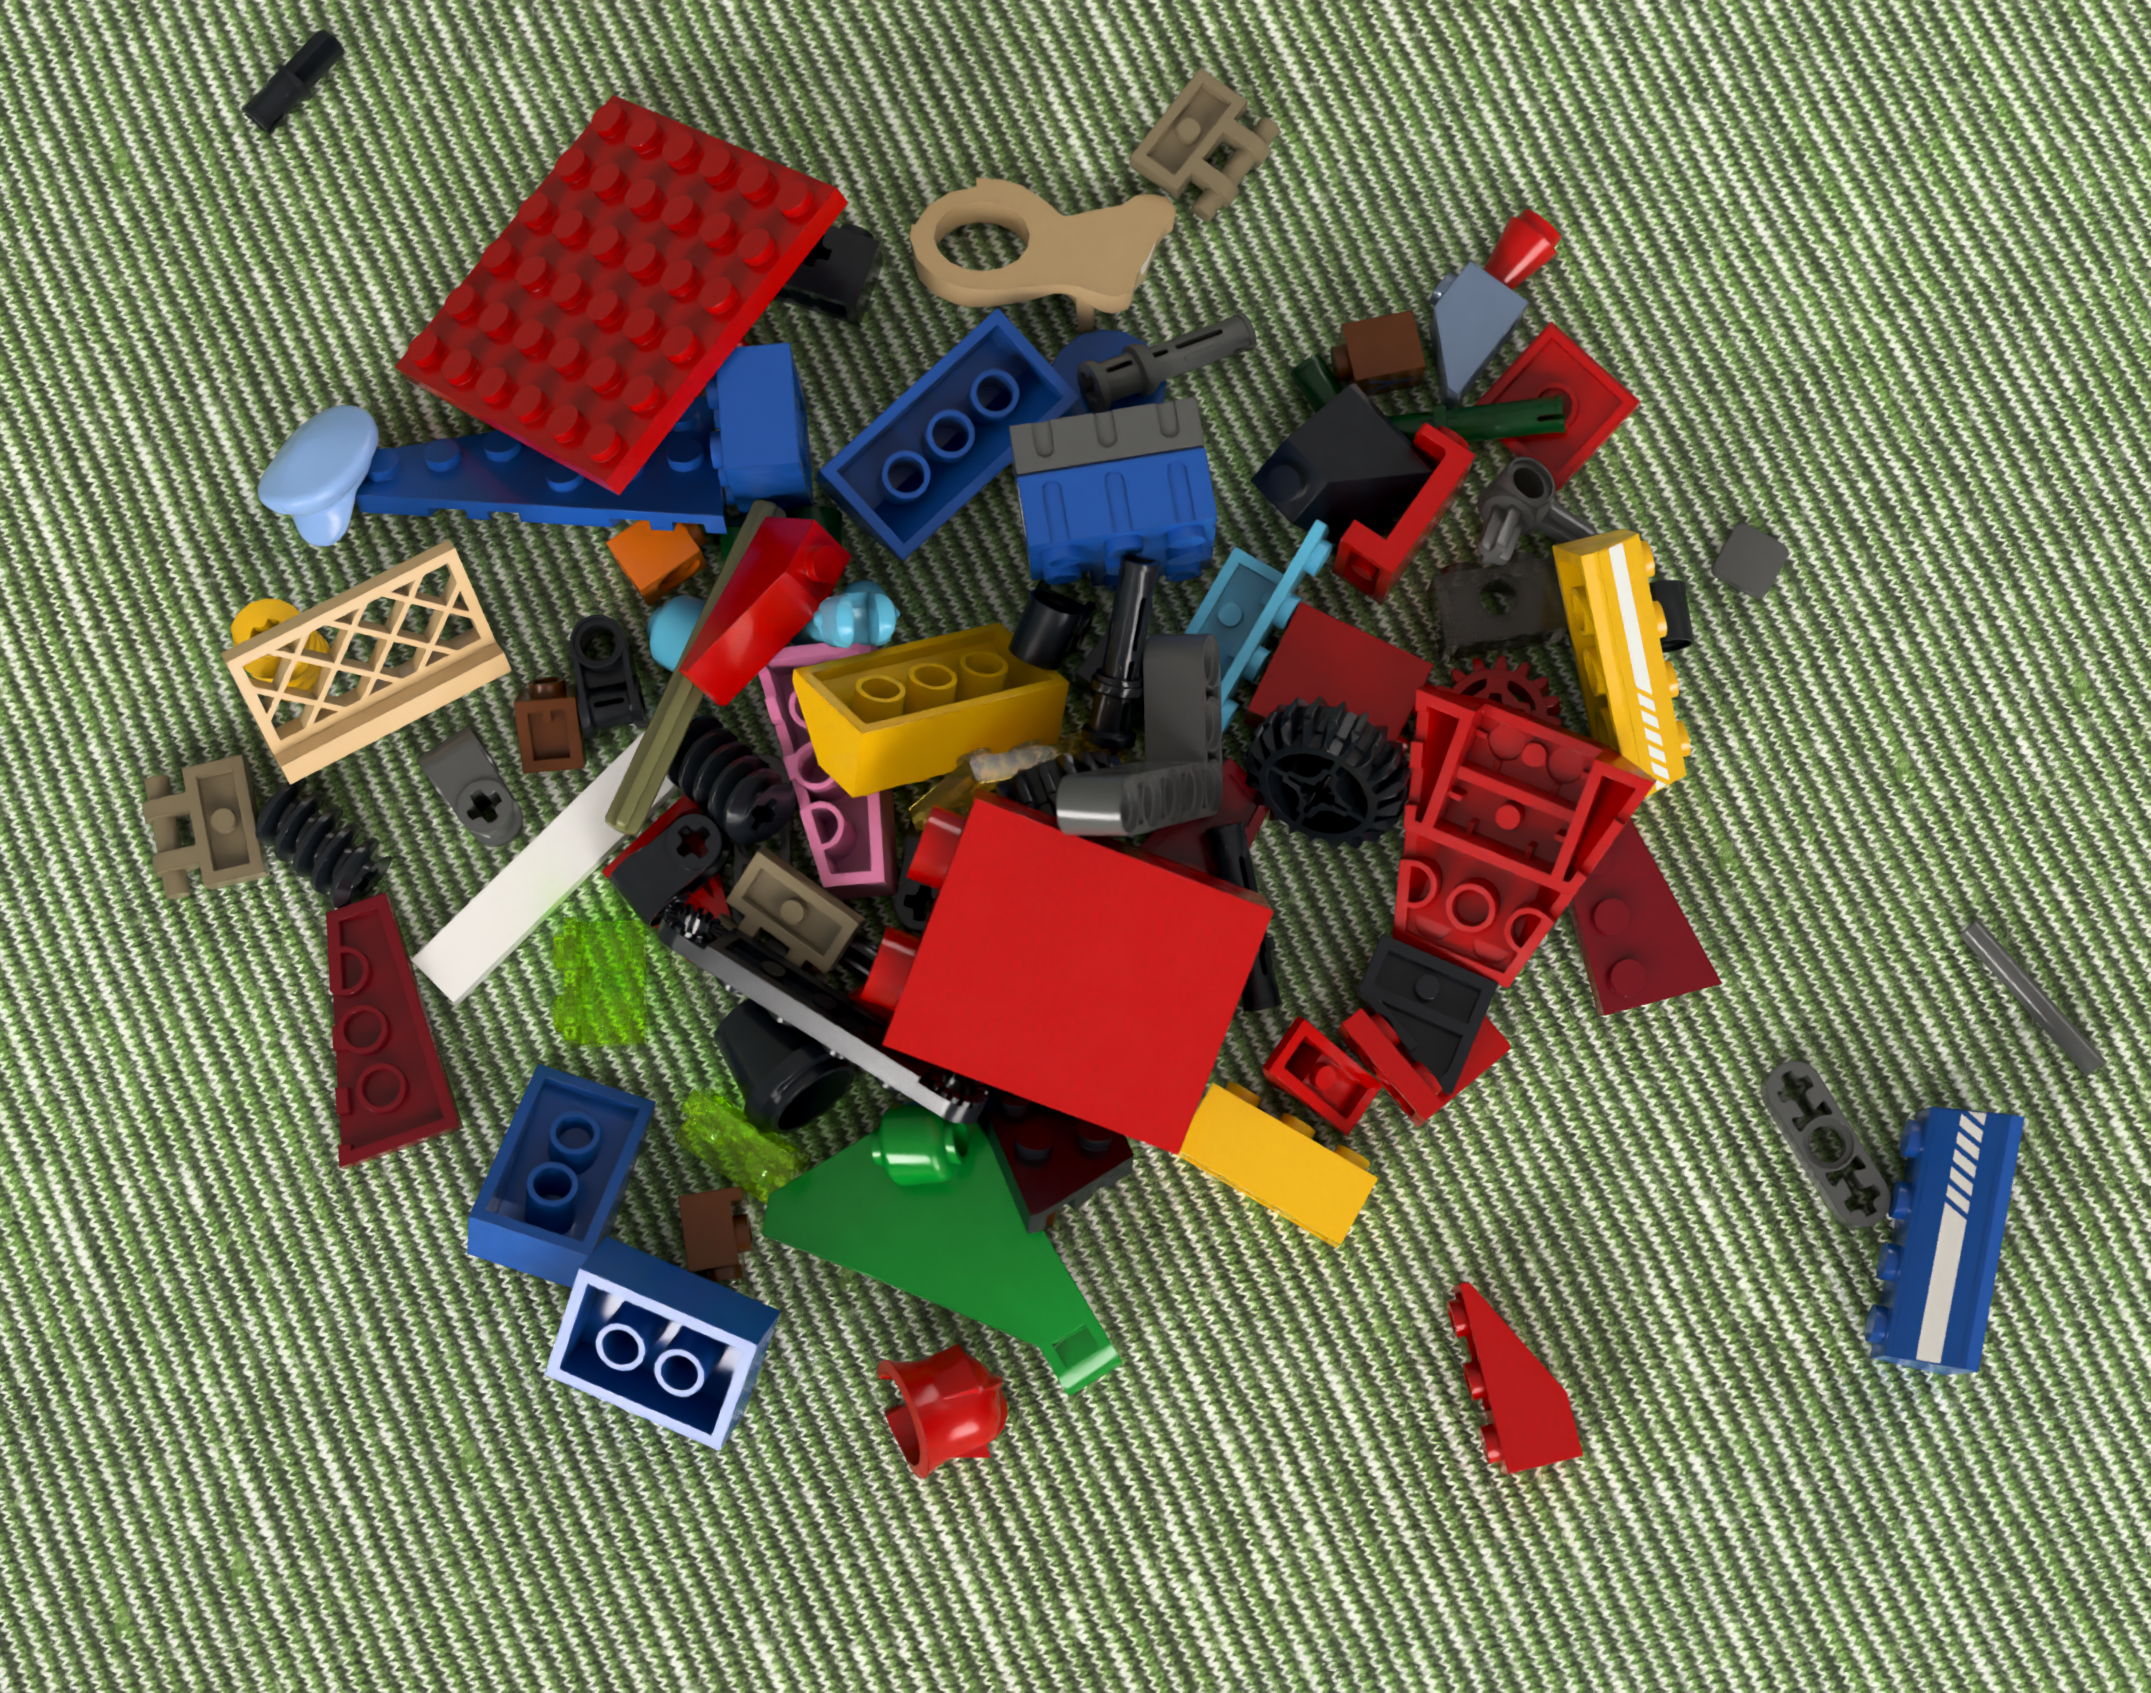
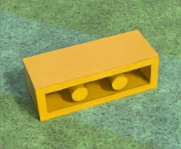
[1175,1081,1378,1248]

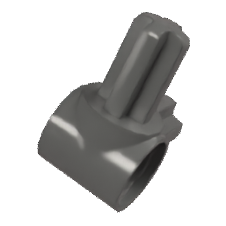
[1476,456,1597,566]

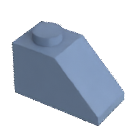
[1429,261,1529,409]

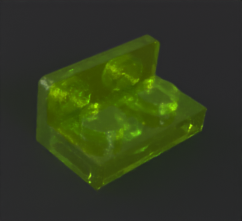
[553,917,648,1048]
[675,1087,811,1205]

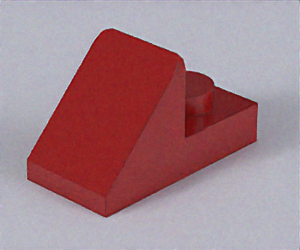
[1262,1016,1382,1136]

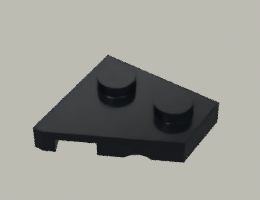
[1356,934,1498,1096]

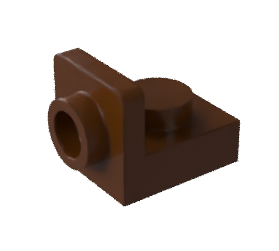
[513,676,587,774]

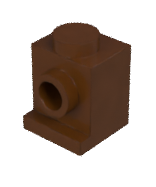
[678,1186,754,1284]

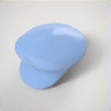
[258,405,379,547]

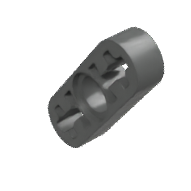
[1761,1061,1891,1229]

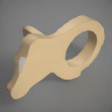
[910,177,1176,332]

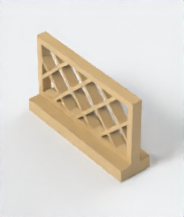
[220,539,512,785]

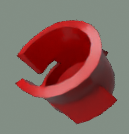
[877,1344,1008,1479]

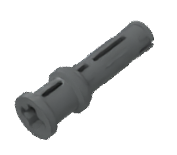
[1077,313,1256,413]

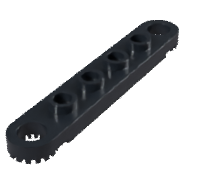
[656,902,989,1124]

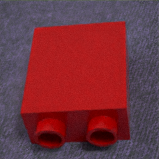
[861,787,1274,1155]

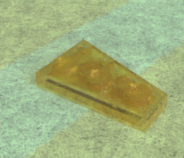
[908,732,1126,832]

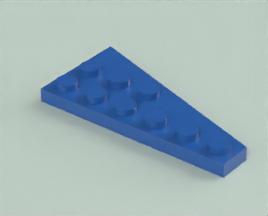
[355,396,727,534]

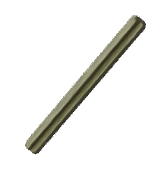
[605,499,786,836]

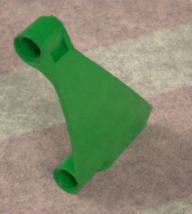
[762,1121,1123,1396]

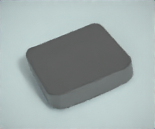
[1711,523,1789,600]

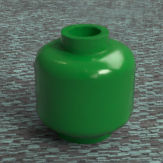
[871,1102,971,1186]

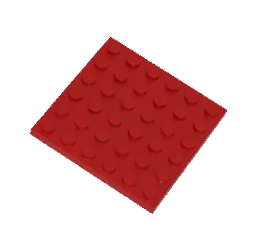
[395,95,848,495]

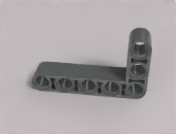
[1056,633,1223,836]

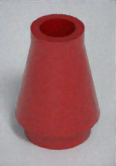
[1483,209,1561,290]

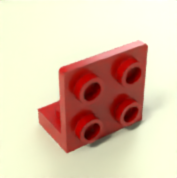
[1336,1007,1510,1128]

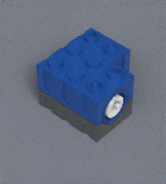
[1009,397,1217,591]

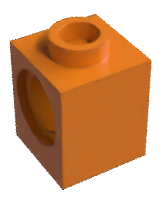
[606,520,708,606]

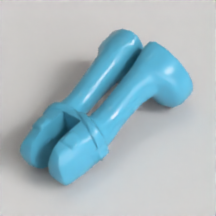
[790,580,900,648]

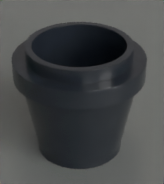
[713,998,856,1134]

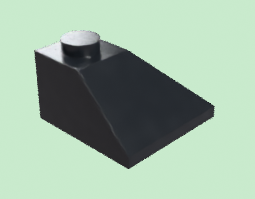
[1250,383,1436,545]

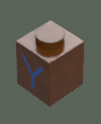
[1330,310,1426,396]

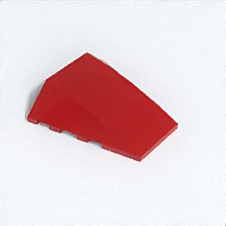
[1392,687,1657,988]

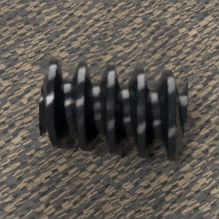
[667,715,796,845]
[255,777,393,908]

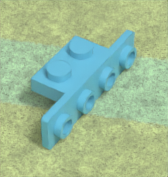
[1184,519,1333,736]

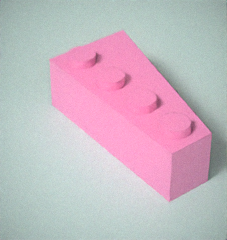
[758,643,898,900]

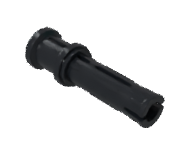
[1081,554,1161,749]

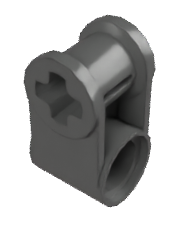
[417,725,523,847]

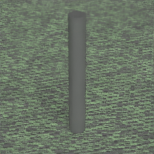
[1959,919,2106,1076]

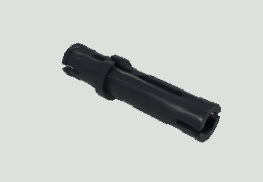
[1205,821,1283,1012]

